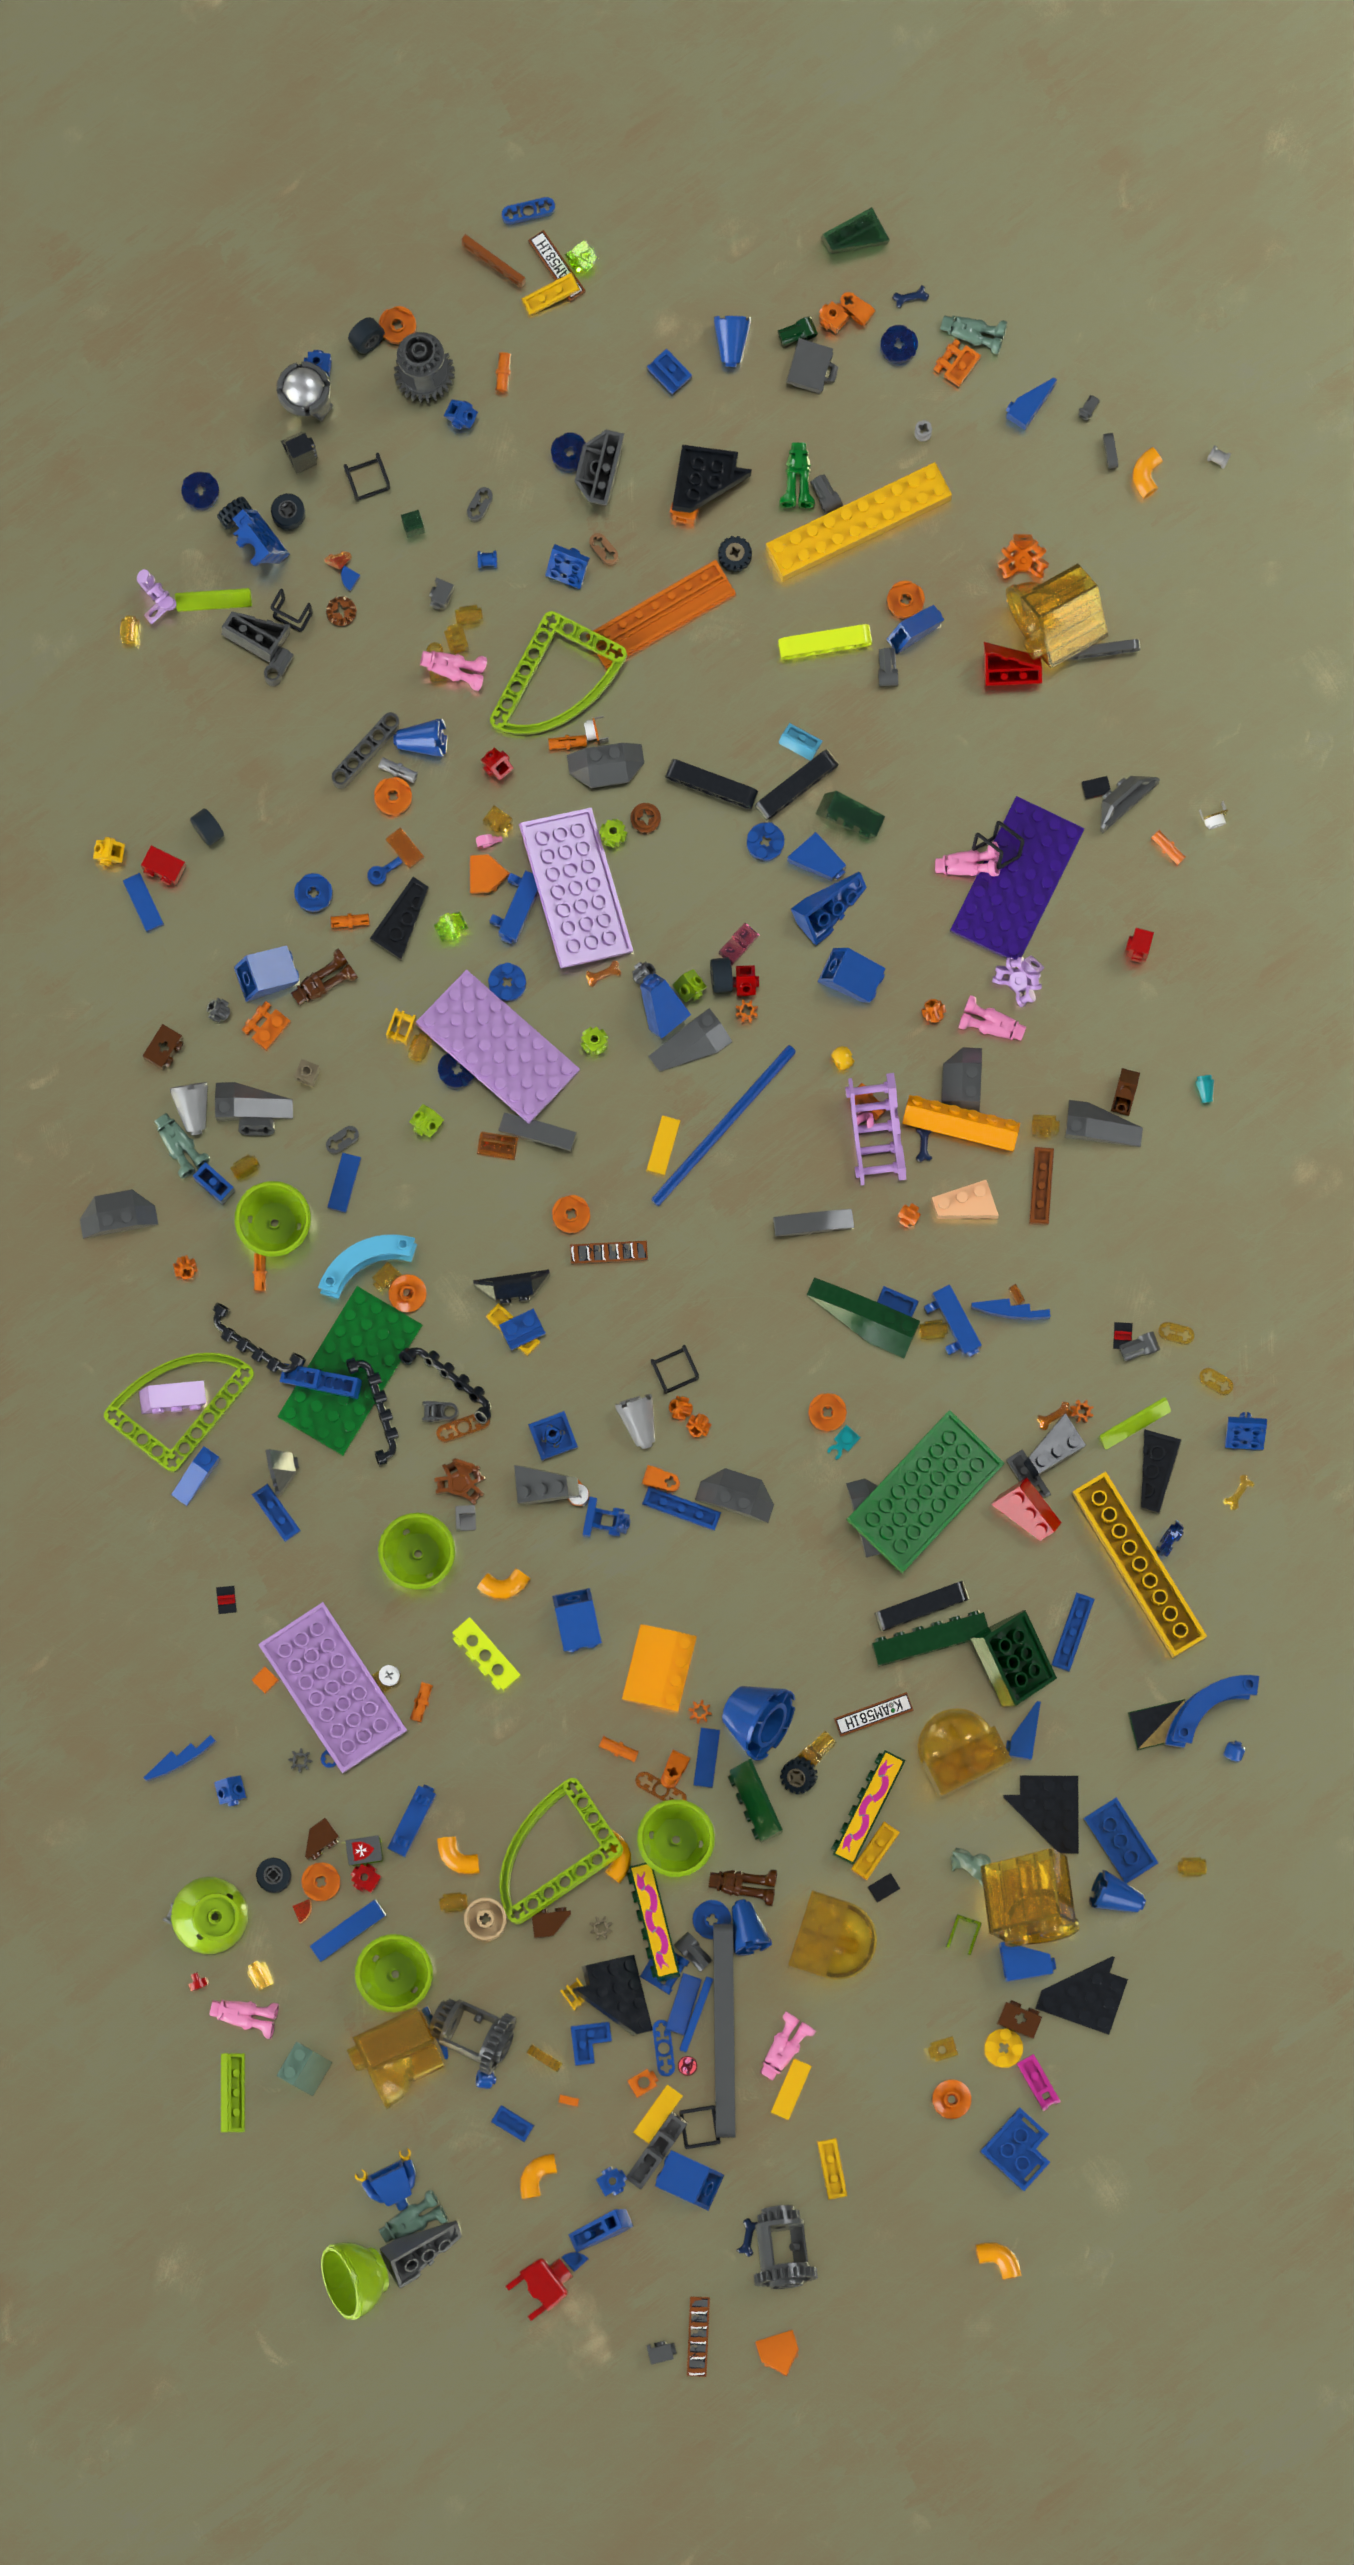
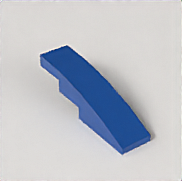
[971,1298,1051,1320]
[143,1735,217,1782]
[310,1899,386,1962]

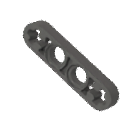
[1067,639,1141,660]

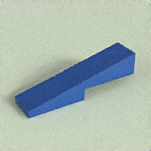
[280,1363,362,1399]

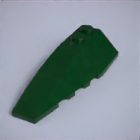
[807,1277,920,1359]

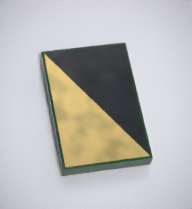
[1128,1699,1194,1750]

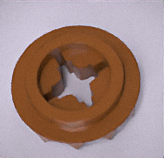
[326,596,356,626]
[630,803,661,833]

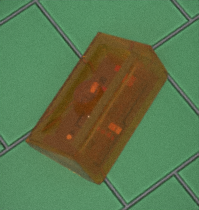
[477,1132,518,1160]

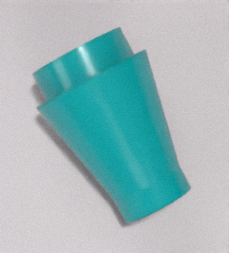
[1196,1075,1214,1103]

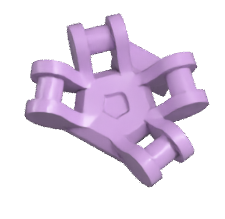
[137,569,177,624]
[992,955,1045,1007]

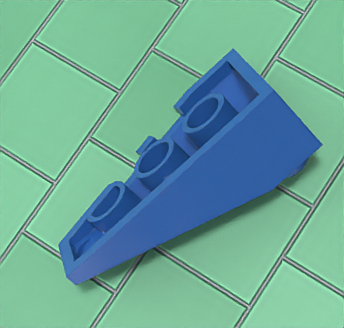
[791,872,867,945]

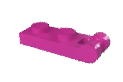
[1017,2054,1061,2111]

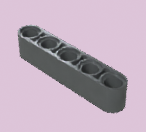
[332,712,400,789]

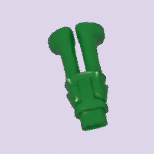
[779,442,815,509]

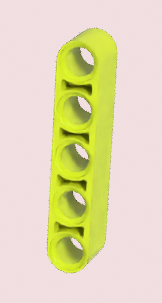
[778,624,873,660]

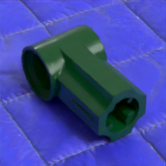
[778,316,818,347]

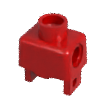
[505,2258,573,2321]

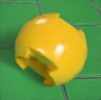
[831,1046,855,1070]

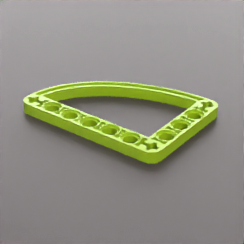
[490,611,627,735]
[104,1353,254,1472]
[499,1778,623,1925]

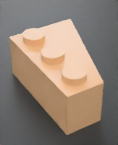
[931,1180,999,1219]

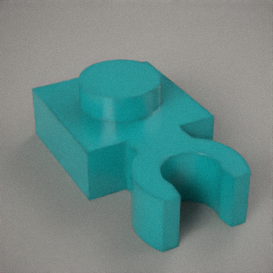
[827,1425,861,1460]

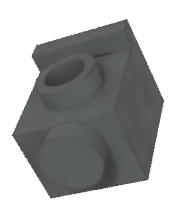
[429,577,454,610]
[646,2341,677,2365]

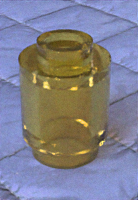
[455,604,483,626]
[120,615,140,644]
[407,1033,432,1063]
[230,1154,260,1180]
[919,1319,948,1340]
[1178,1857,1206,1877]
[439,1892,468,1913]
[246,1960,273,1991]

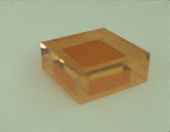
[1008,1284,1025,1305]

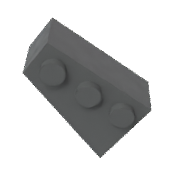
[222,612,290,663]
[514,1465,579,1504]

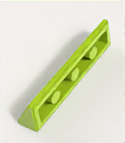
[175,588,252,612]
[1098,1397,1171,1450]
[221,2053,245,2132]

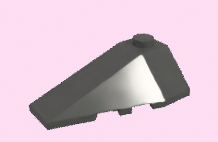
[648,1008,732,1072]
[215,1082,293,1121]
[1065,1100,1143,1147]
[266,1449,299,1496]
[380,2221,462,2288]

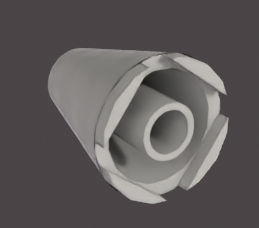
[170,1082,208,1135]
[615,1394,655,1449]

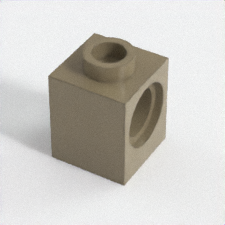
[294,1059,321,1087]

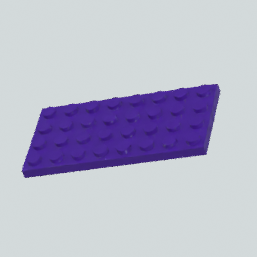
[950,796,1085,959]

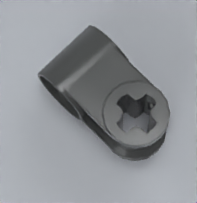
[422,1401,459,1422]

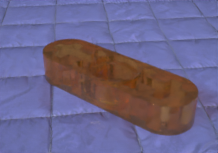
[436,1414,490,1443]
[635,1772,687,1801]

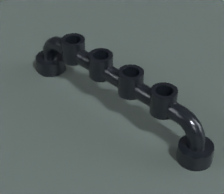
[213,1302,306,1373]
[399,1347,491,1424]
[346,1357,399,1466]

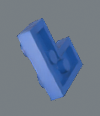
[571,2022,612,2066]

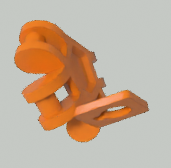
[998,534,1049,578]

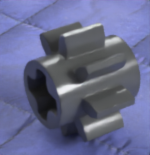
[632,961,656,984]
[207,998,230,1022]
[288,1748,313,1773]

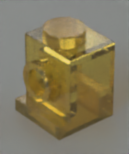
[444,624,469,655]
[483,805,513,834]
[1032,1115,1060,1137]
[372,1262,402,1292]
[927,2036,958,2062]

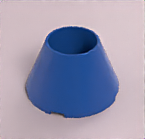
[722,1686,795,1761]

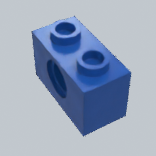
[193,1162,235,1205]

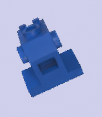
[582,1497,630,1538]

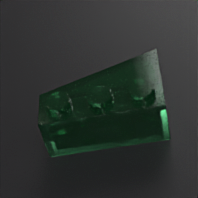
[821,207,890,254]
[816,791,885,839]

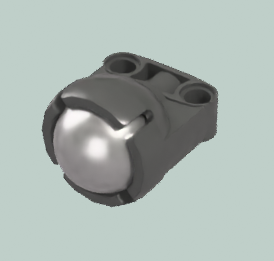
[276,361,333,421]

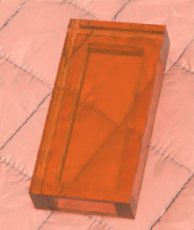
[386,827,424,869]

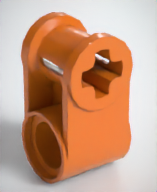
[839,292,875,326]
[642,1465,680,1492]
[661,1749,691,1789]

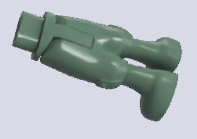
[940,315,1007,355]
[154,1113,210,1178]
[379,2190,448,2243]

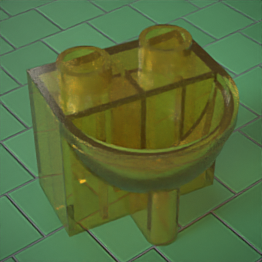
[1006,563,1109,668]
[918,1709,1012,1800]
[981,1848,1080,1947]
[787,1890,877,1980]
[347,2007,445,2110]

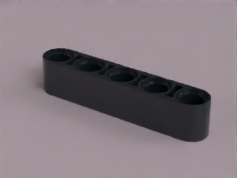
[755,749,839,821]
[665,759,758,809]
[874,1581,970,1632]

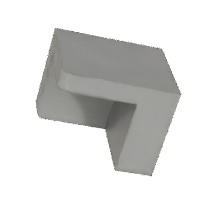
[455,1505,476,1531]

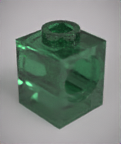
[401,510,425,538]

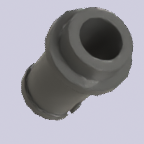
[1078,395,1100,420]

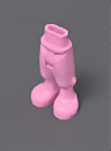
[420,651,487,691]
[935,842,1000,877]
[958,995,1026,1041]
[210,2000,279,2039]
[760,2012,816,2080]

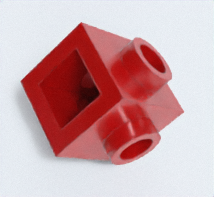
[480,747,514,780]
[733,965,759,996]
[351,1863,382,1894]

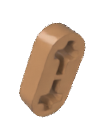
[589,533,618,566]

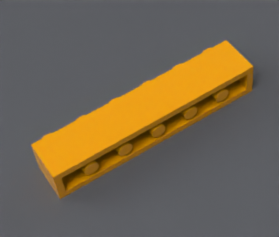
[902,1095,1021,1152]

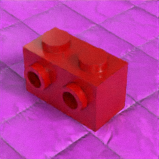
[141,845,186,886]
[1125,928,1154,963]

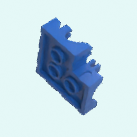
[232,509,290,566]
[980,2108,1050,2191]

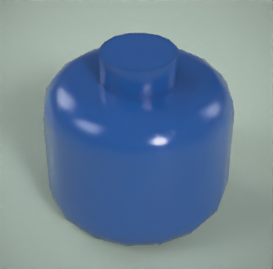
[1224,1740,1245,1762]
[476,2070,496,2089]

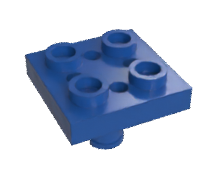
[545,544,590,589]
[528,1411,578,1461]
[1225,1412,1267,1450]

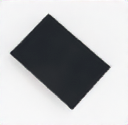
[1082,776,1111,799]
[1113,1322,1133,1349]
[216,1586,237,1614]
[868,1873,900,1903]

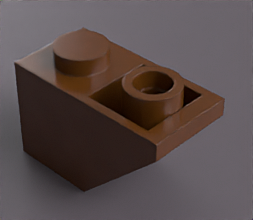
[1111,1068,1140,1116]
[305,1818,340,1861]
[532,1907,571,1938]

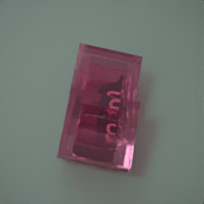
[718,923,759,966]

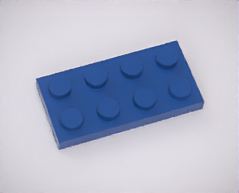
[1083,1797,1158,1883]

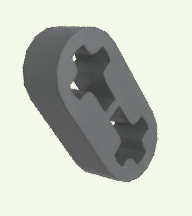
[1103,433,1118,469]
[467,487,493,522]
[238,1118,275,1136]
[326,1126,359,1155]

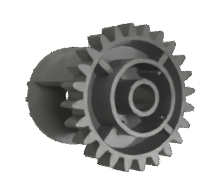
[394,332,455,403]
[429,1998,516,2075]
[754,2205,818,2289]

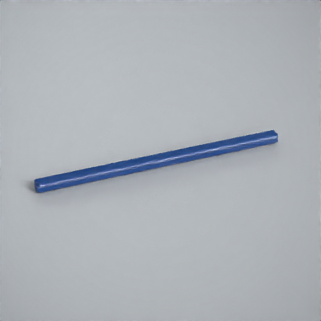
[652,1045,796,1206]

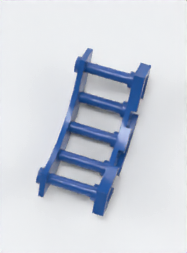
[1165,1675,1260,1748]

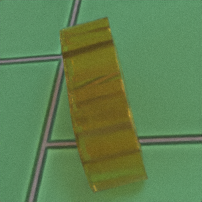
[1158,1322,1194,1345]
[1199,1368,1233,1396]
[526,2044,562,2072]

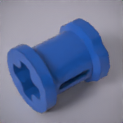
[478,551,497,568]

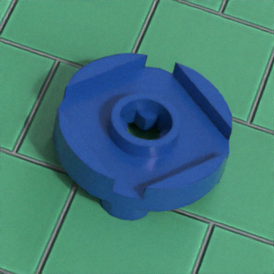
[747,822,785,861]
[294,873,333,912]
[488,963,526,1001]
[693,1900,731,1939]

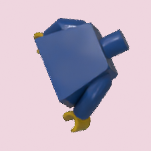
[355,2148,416,2211]

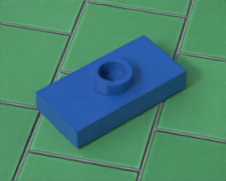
[877,1286,919,1317]
[491,2105,534,2142]

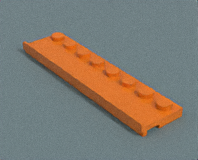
[586,560,736,670]

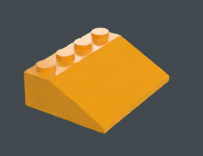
[622,1624,697,1713]

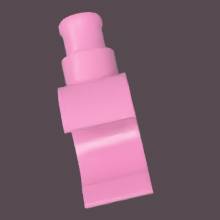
[476,834,502,848]
[856,1112,874,1129]

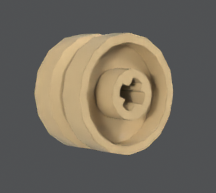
[464,1898,507,1941]

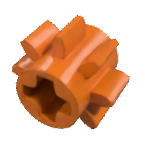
[921,999,946,1023]
[735,1000,758,1023]
[898,1203,921,1227]
[173,1255,198,1280]
[669,1396,693,1420]
[1070,1400,1094,1424]
[686,1413,712,1438]
[688,1700,712,1724]

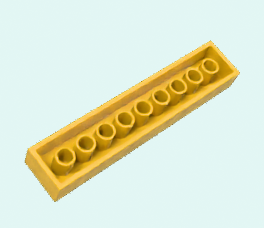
[766,462,952,582]
[1072,1471,1207,1658]

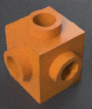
[819,301,849,334]

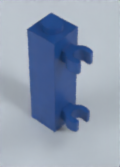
[489,870,539,944]
[924,1284,982,1357]
[388,1784,437,1858]

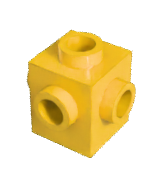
[93,837,125,866]

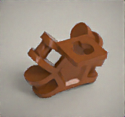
[434,1458,486,1505]

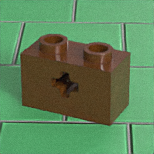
[143,1024,184,1071]
[997,2000,1042,2039]

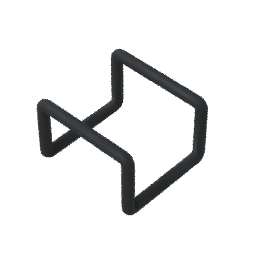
[344,453,391,501]
[270,589,313,632]
[972,821,1025,869]
[651,1345,699,1394]
[679,2105,721,2149]

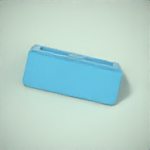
[779,723,822,761]

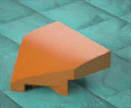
[470,854,510,894]
[755,2330,799,2376]

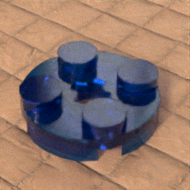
[880,325,918,363]
[551,433,586,471]
[181,472,220,510]
[438,1053,475,1089]
[1155,1520,1184,1557]

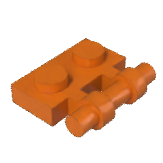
[933,339,981,387]
[242,1001,291,1051]

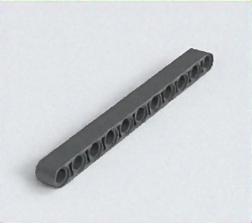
[713,1924,736,2138]

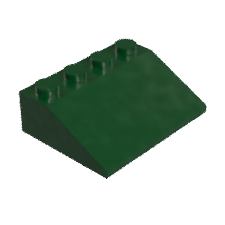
[971,1610,1057,1707]
[728,1759,783,1842]

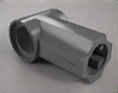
[810,474,843,514]
[264,647,294,686]
[878,648,898,686]
[1119,1331,1160,1361]
[674,1932,713,1972]

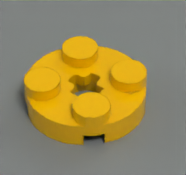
[984,2029,1023,2068]

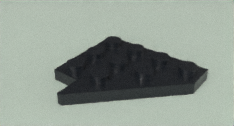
[672,445,752,513]
[1003,1775,1079,1854]
[573,1955,653,2035]
[1035,1956,1128,2035]

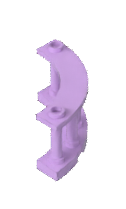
[845,1073,906,1185]

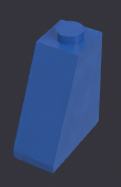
[886,605,944,654]
[787,832,846,881]

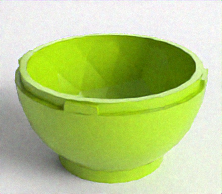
[235,1181,311,1257]
[378,1513,455,1590]
[637,1799,715,1877]
[171,1877,248,1954]
[355,1934,433,2012]
[321,2242,389,2320]

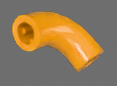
[1133,447,1163,499]
[477,1568,531,1599]
[605,1829,631,1884]
[437,1836,480,1874]
[520,2153,557,2199]
[975,2243,1022,2280]

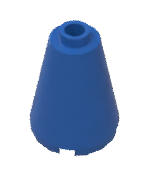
[714,316,751,367]
[393,719,447,757]
[1089,1870,1146,1912]
[732,1899,772,1956]

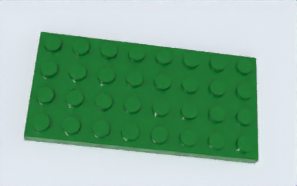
[277,1286,423,1456]
[846,1410,1005,1573]

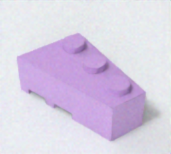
[139,1381,206,1414]

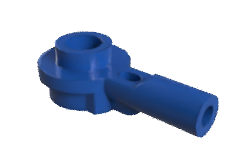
[368,857,403,885]

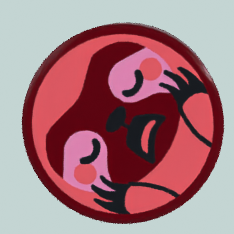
[678,2056,697,2076]

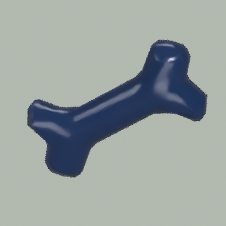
[892,285,929,308]
[916,1128,932,1162]
[737,2218,758,2257]

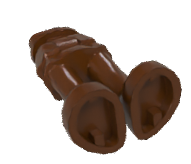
[291,948,358,1005]
[709,1870,777,1906]

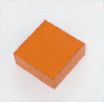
[252,1667,279,1694]
[559,2095,579,2107]

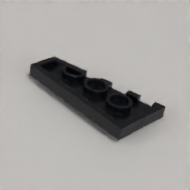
[370,877,429,961]
[1141,1429,1182,1514]

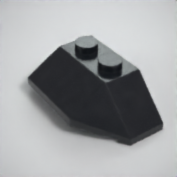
[473,1269,550,1305]

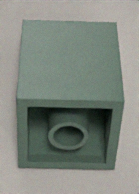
[276,2042,333,2096]

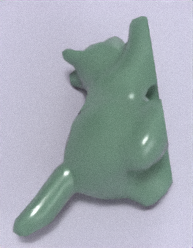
[950,1848,992,1895]

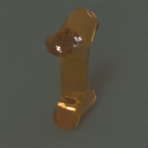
[586,961,621,987]
[1037,1402,1072,1430]

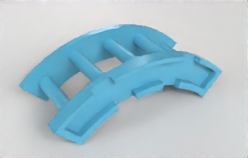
[318,1235,417,1300]

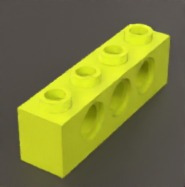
[452,1617,521,1691]

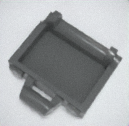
[786,338,839,394]

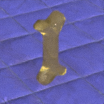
[1224,1474,1255,1510]

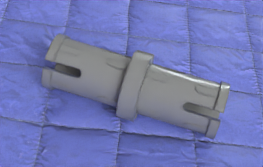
[379,757,418,783]

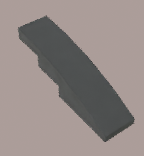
[498,1112,577,1151]
[773,1209,854,1236]
[626,2111,688,2189]

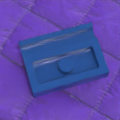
[647,348,692,395]
[499,1308,546,1351]

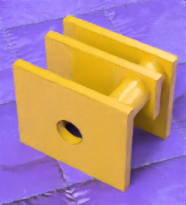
[386,1008,417,1046]
[560,1978,585,2011]

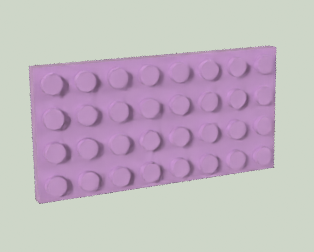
[519,807,633,969]
[415,969,580,1124]
[258,1602,407,1774]

